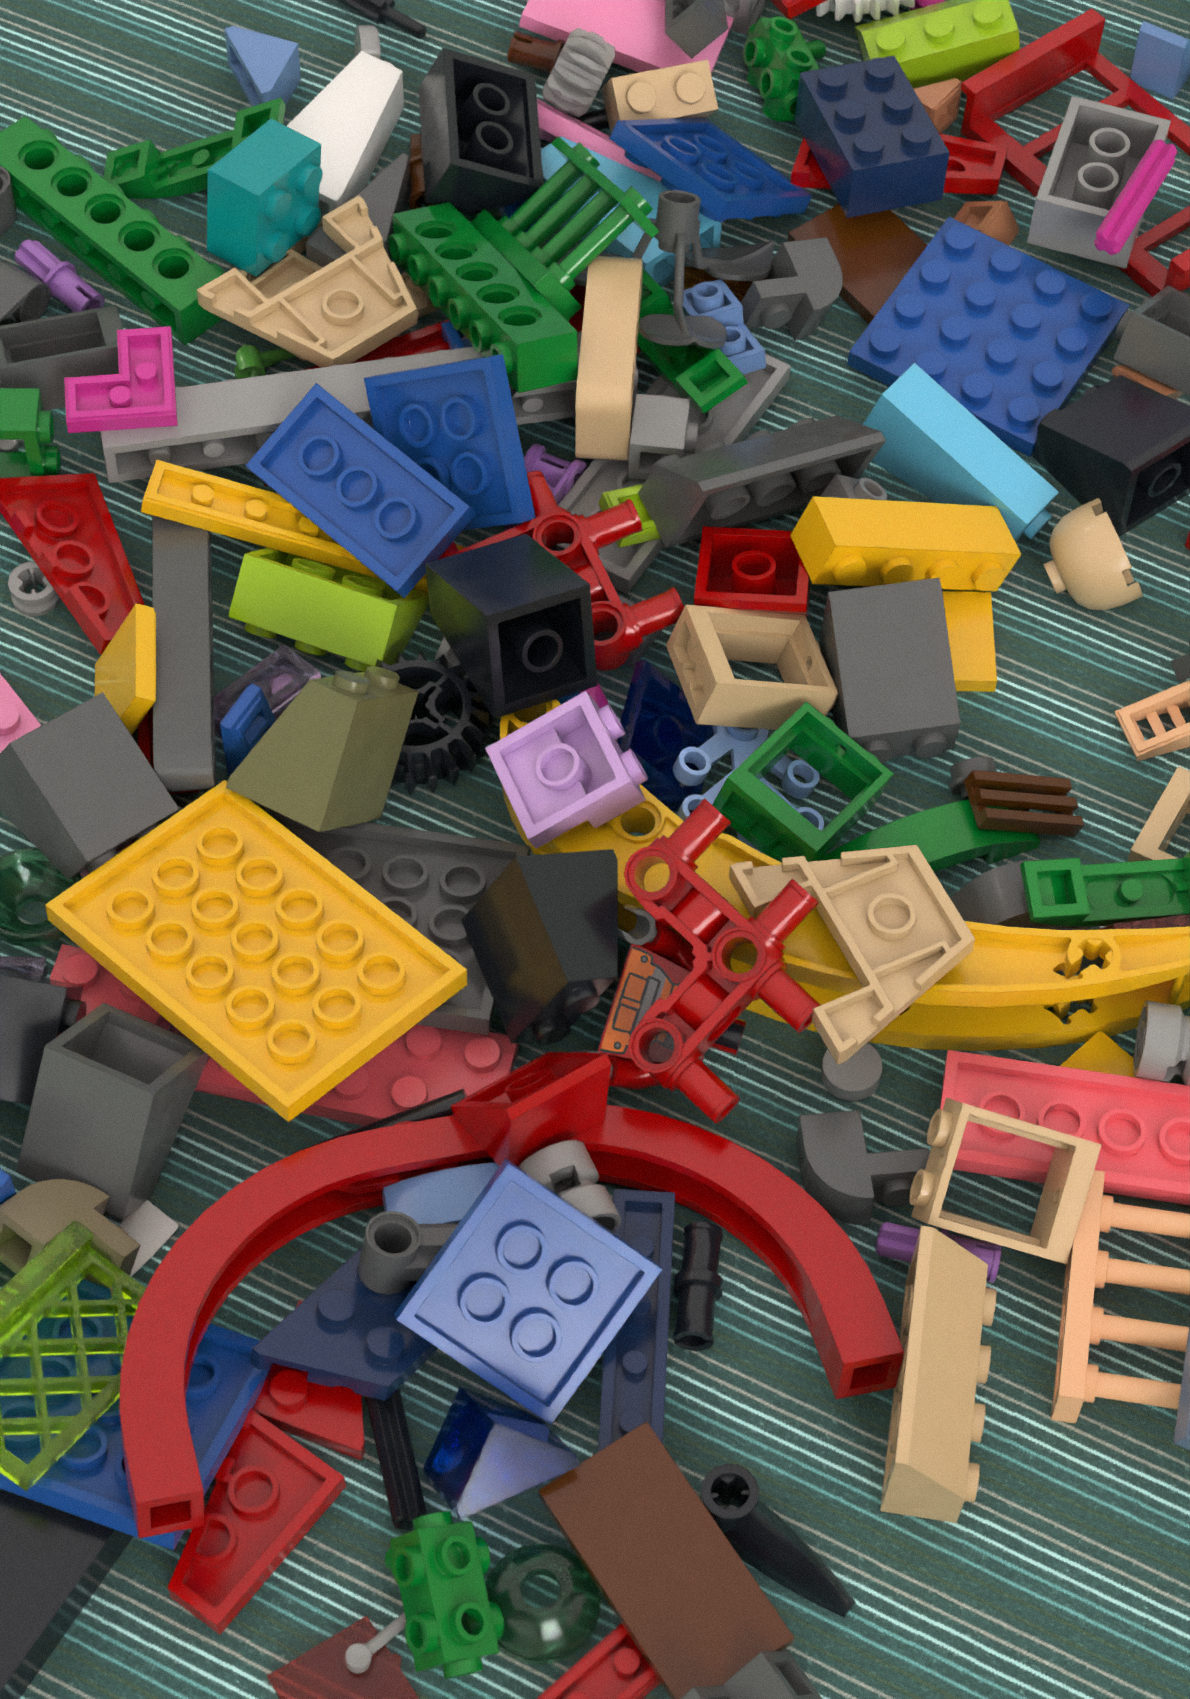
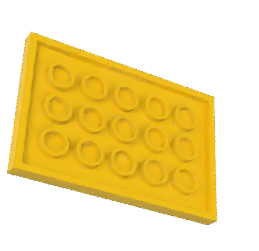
[45,780,467,1122]

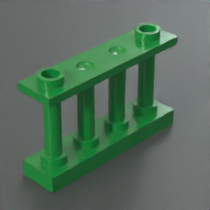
[470,136,659,321]

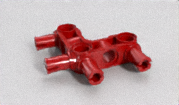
[426,471,684,671]
[624,798,821,1124]

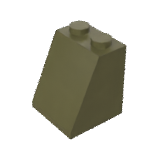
[226,666,418,832]

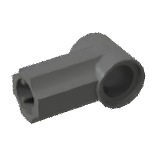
[358,1211,459,1294]

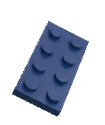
[245,383,476,598]

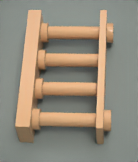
[1051,1170,1190,1424]

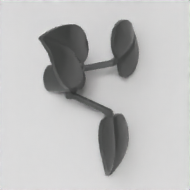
[540,190,774,349]

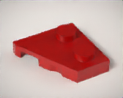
[253,1300,365,1461]

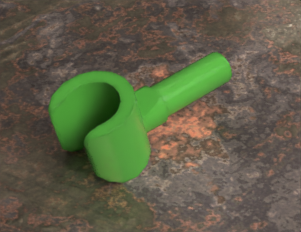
[234,345,296,379]

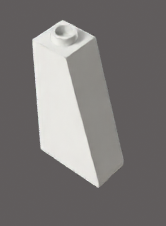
[287,51,404,221]

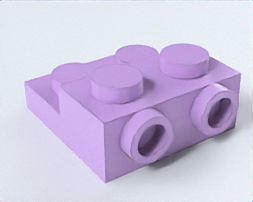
[485,691,648,849]

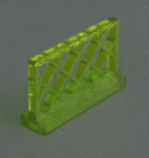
[0,1221,146,1492]

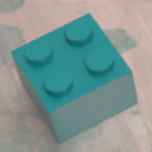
[207,119,323,277]

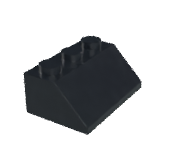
[419,48,544,215]

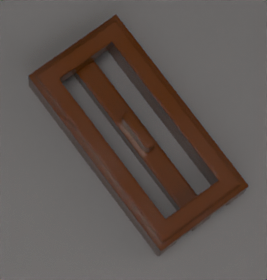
[964,770,1084,837]

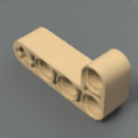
[575,256,643,461]

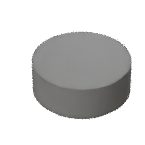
[354,25,380,59]
[821,1043,882,1101]

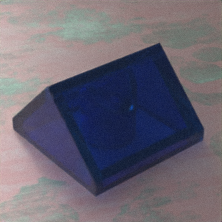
[617,659,714,813]
[422,1386,580,1520]

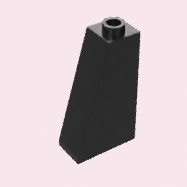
[0,1489,134,1699]

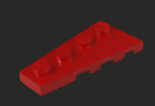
[790,133,1009,195]
[0,473,145,655]

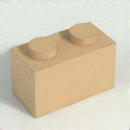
[601,60,718,133]

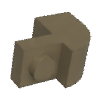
[0,1179,140,1292]

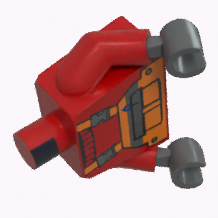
[574,904,747,1090]

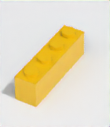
[790,496,1021,591]

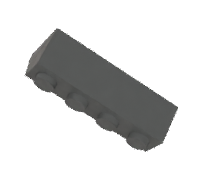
[638,415,886,548]

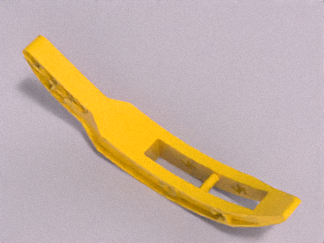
[500,699,1190,1051]

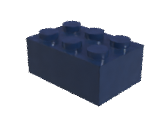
[795,56,949,218]

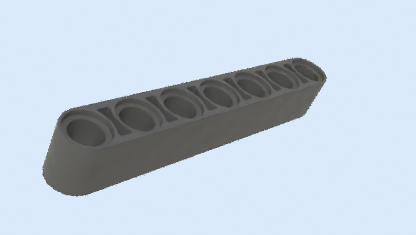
[152,515,216,792]

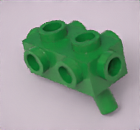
[743,16,826,122]
[385,1511,504,1679]

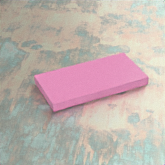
[519,0,734,74]

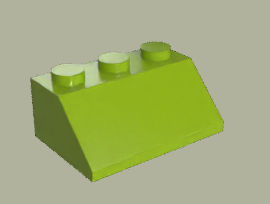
[854,0,1020,89]
[228,548,429,672]

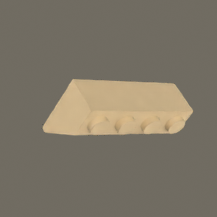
[880,1226,996,1523]

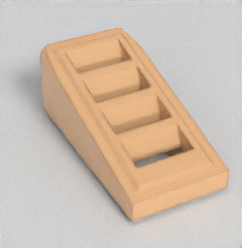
[1114,680,1190,761]

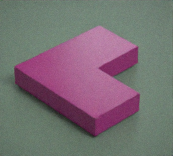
[64,326,178,433]

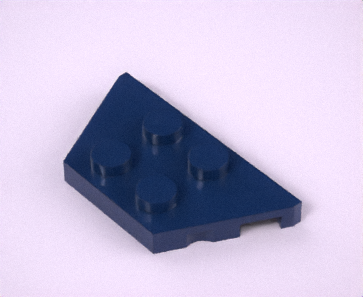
[250,1247,438,1401]

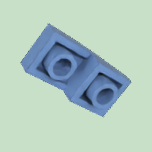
[683,279,766,375]
[382,1163,499,1224]

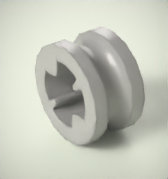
[8,561,60,617]

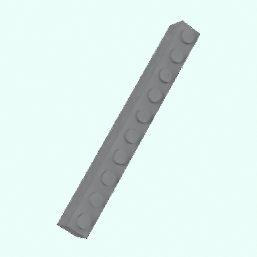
[100,331,638,483]

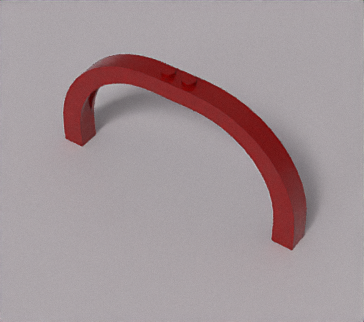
[120,1105,904,1539]

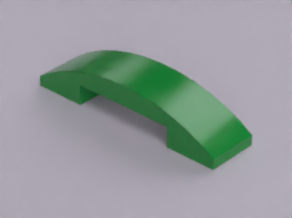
[103,97,286,199]
[637,269,748,414]
[820,799,1040,872]
[1020,851,1190,927]

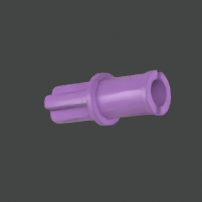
[14,239,105,313]
[875,1222,1002,1283]

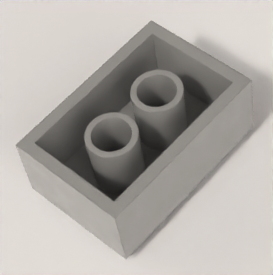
[1027,96,1171,269]

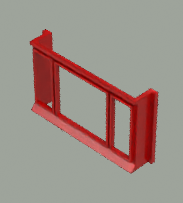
[961,8,1190,297]

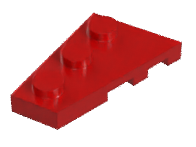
[167,1408,346,1635]

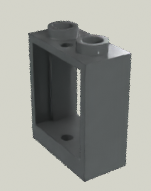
[1113,286,1190,396]
[0,305,123,411]

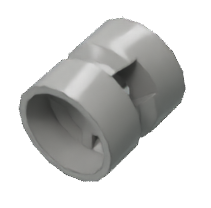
[1133,1001,1190,1085]
[518,1140,622,1233]

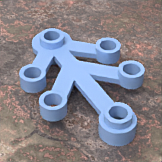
[673,725,824,854]

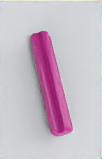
[1094,139,1177,255]

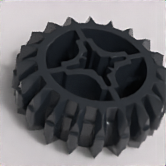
[360,650,492,795]

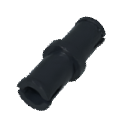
[673,1222,724,1351]

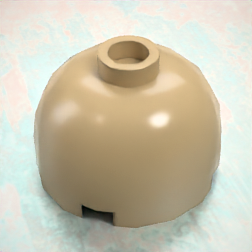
[1043,498,1143,610]

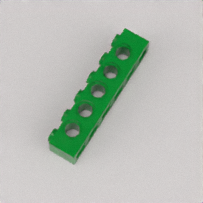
[0,116,225,346]
[388,202,578,393]

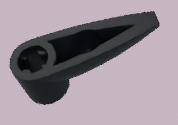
[700,1464,856,1617]

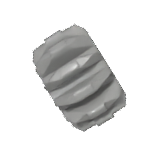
[542,28,615,117]

